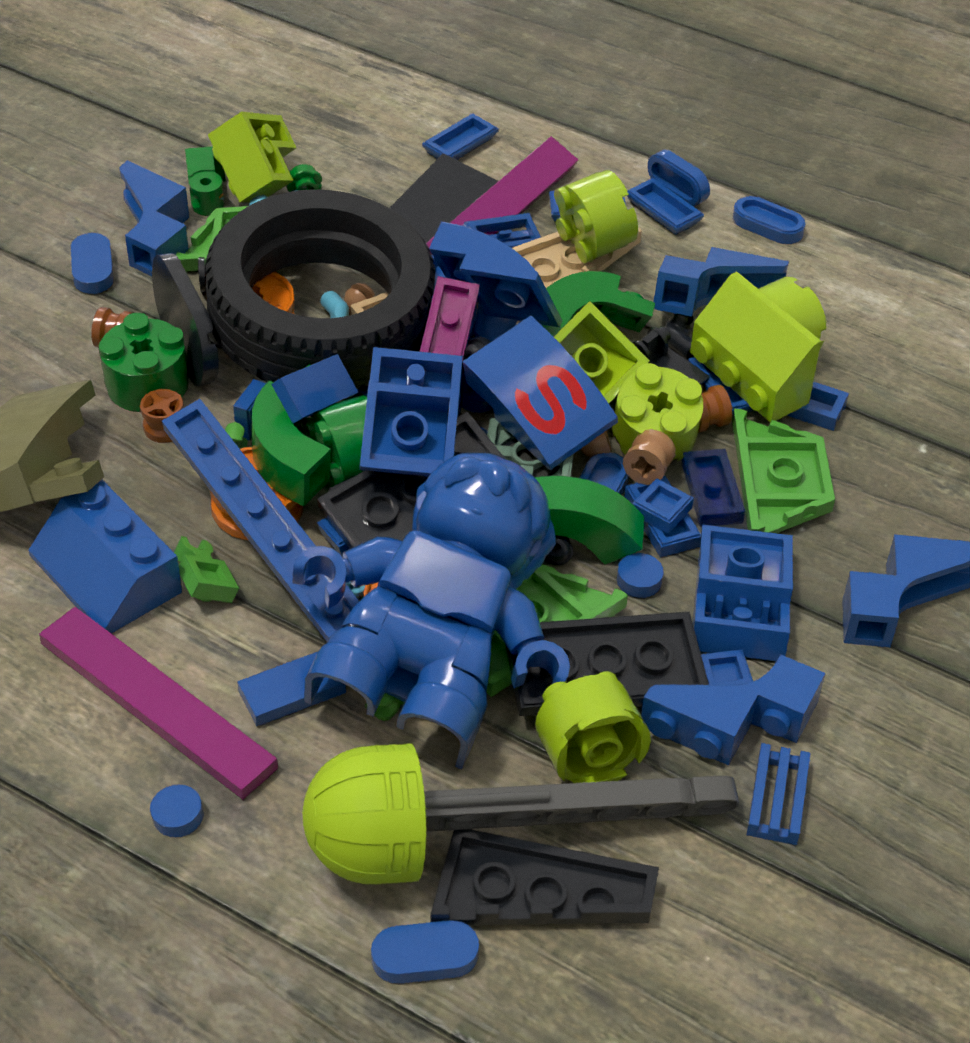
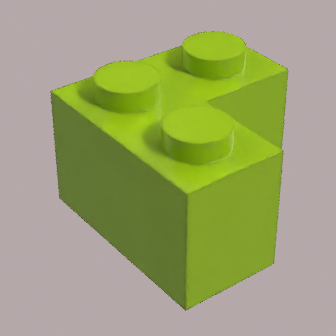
[208,111,297,203]

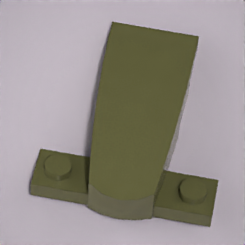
[0,379,104,512]

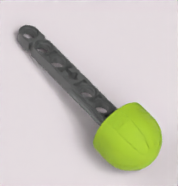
[302,743,739,884]

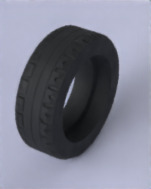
[206,190,435,389]

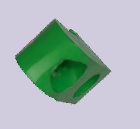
[185,146,226,216]

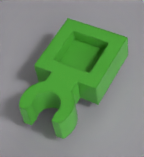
[174,536,239,603]

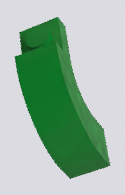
[542,271,655,337]
[252,364,331,506]
[535,476,644,565]

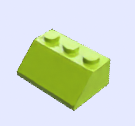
[690,272,821,422]
[554,301,650,403]

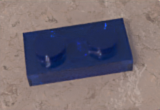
[682,449,745,527]

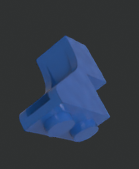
[120,160,189,277]
[654,247,789,316]
[842,534,970,648]
[641,654,826,766]

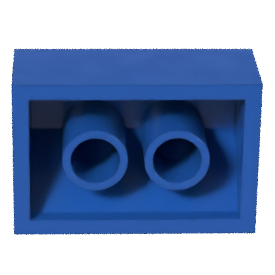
[28,479,182,634]

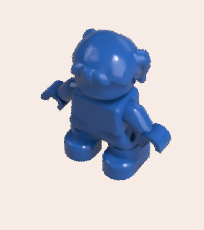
[292,453,570,770]

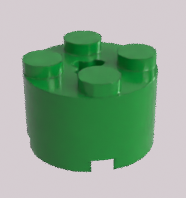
[99,313,188,412]
[302,395,367,488]

